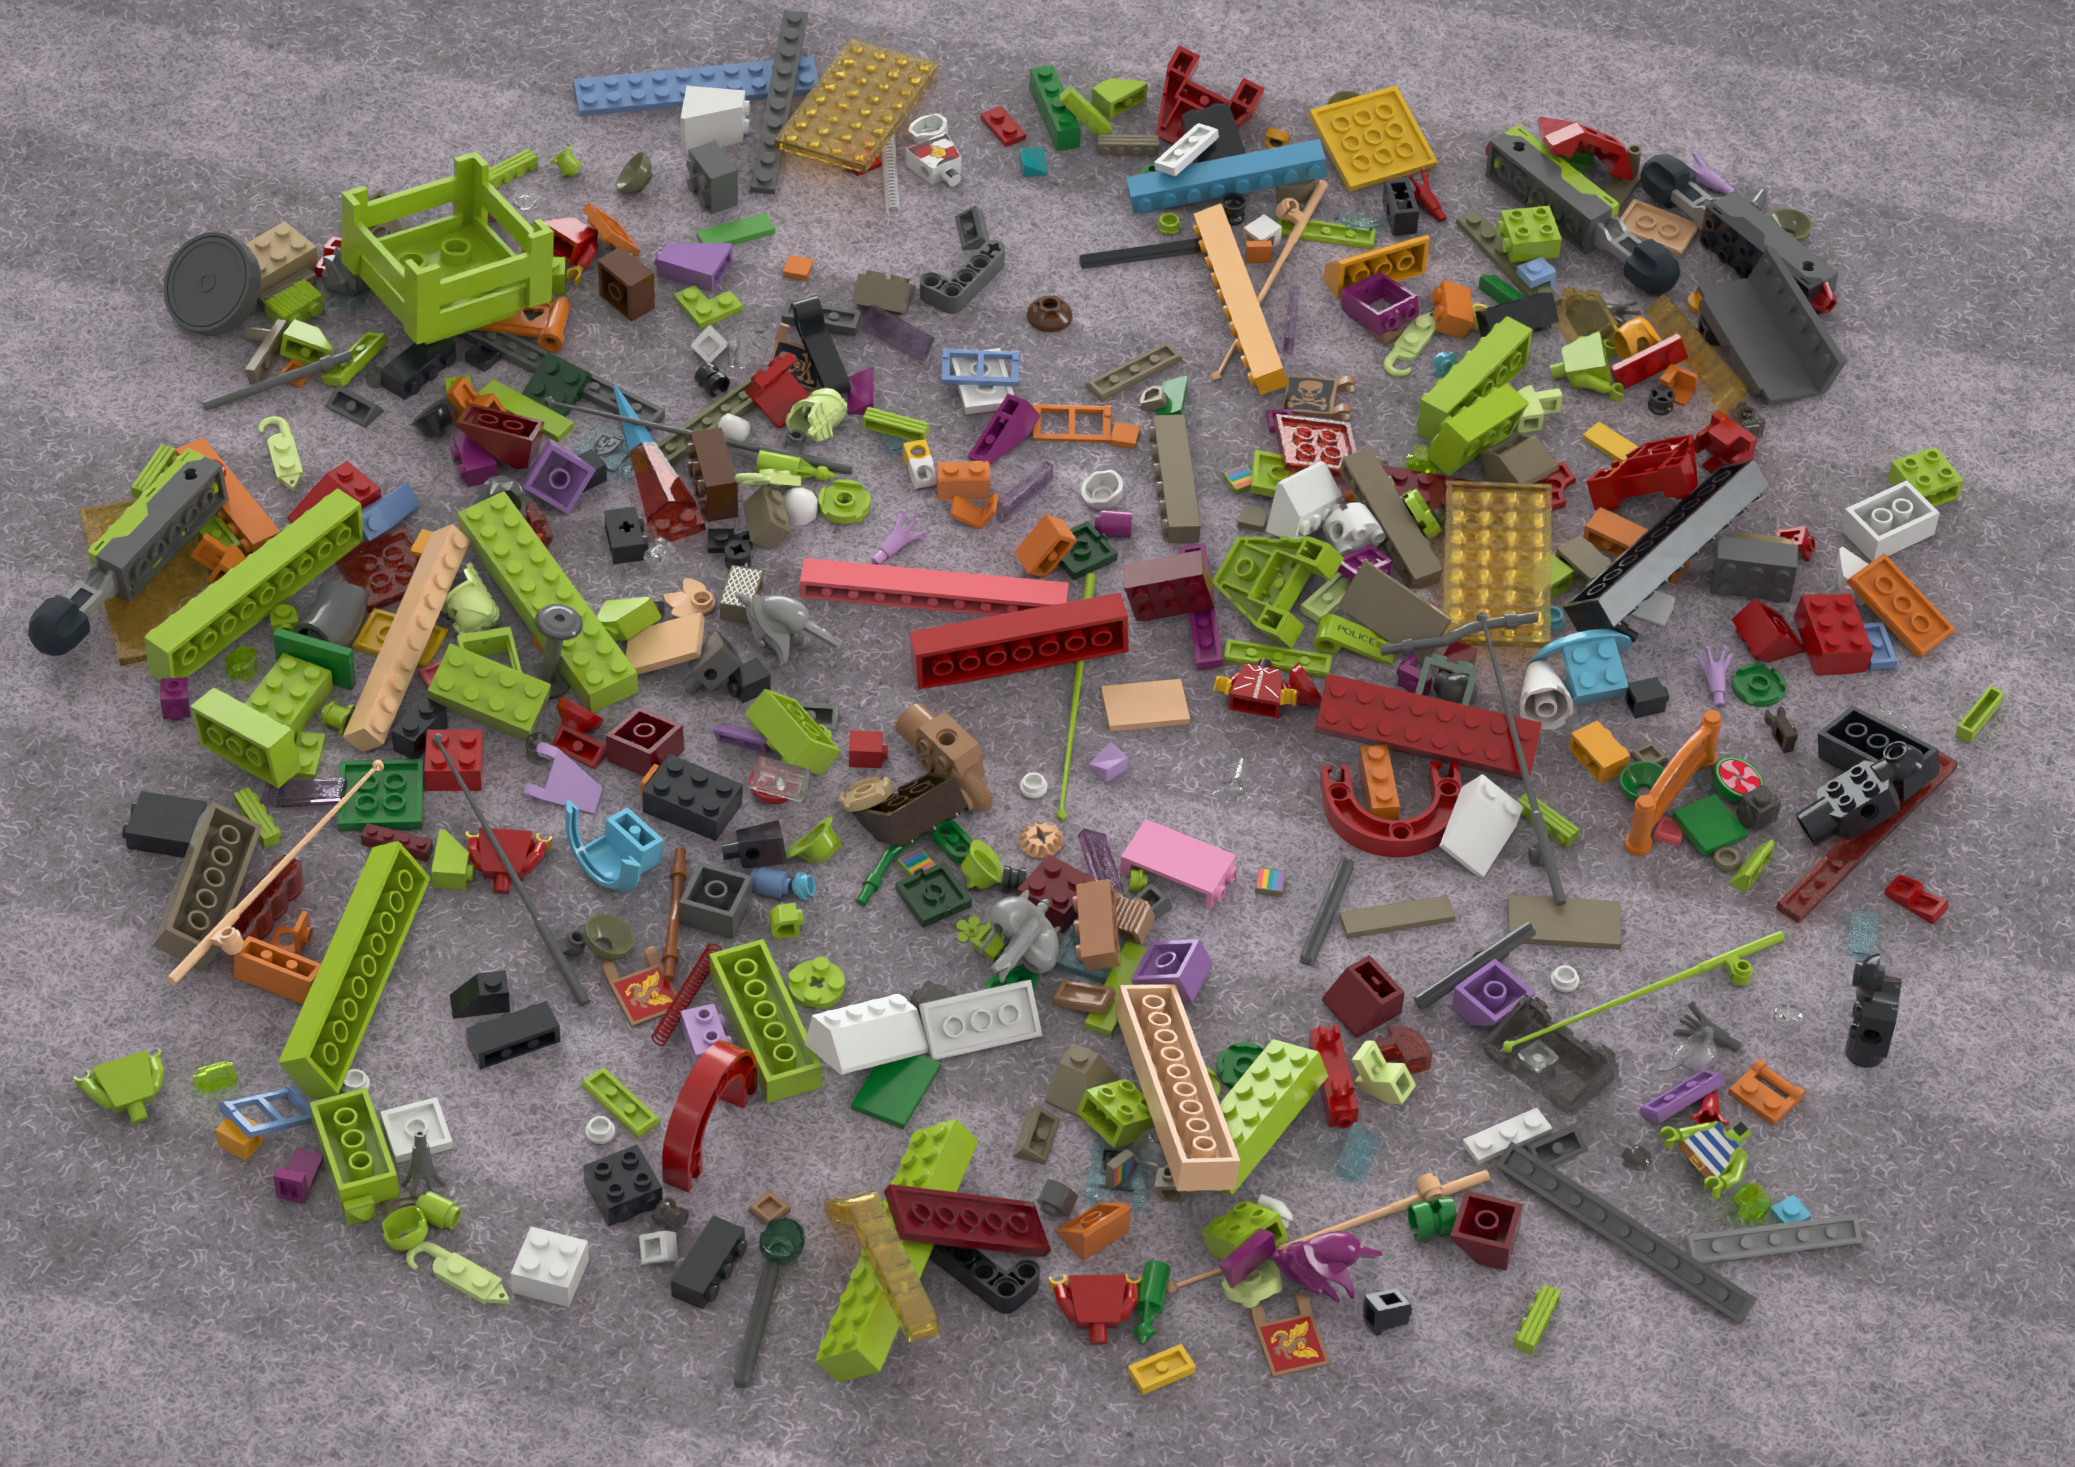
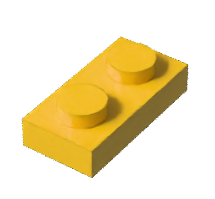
[1128,1344,1196,1395]

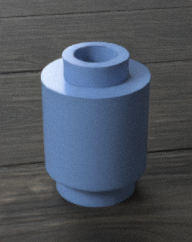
[751,867,793,899]

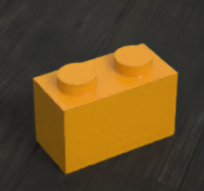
[1569,720,1630,784]

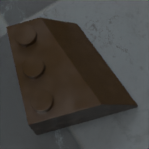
[852,772,968,847]

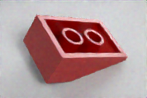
[287,461,381,523]

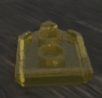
[1557,287,1619,343]

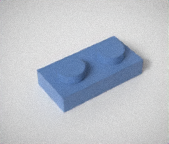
[1863,622,1897,671]

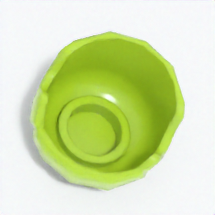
[382,1206,428,1251]

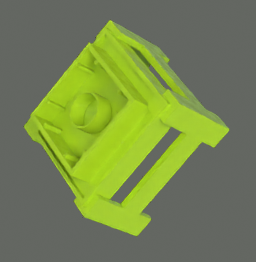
[341,151,554,345]

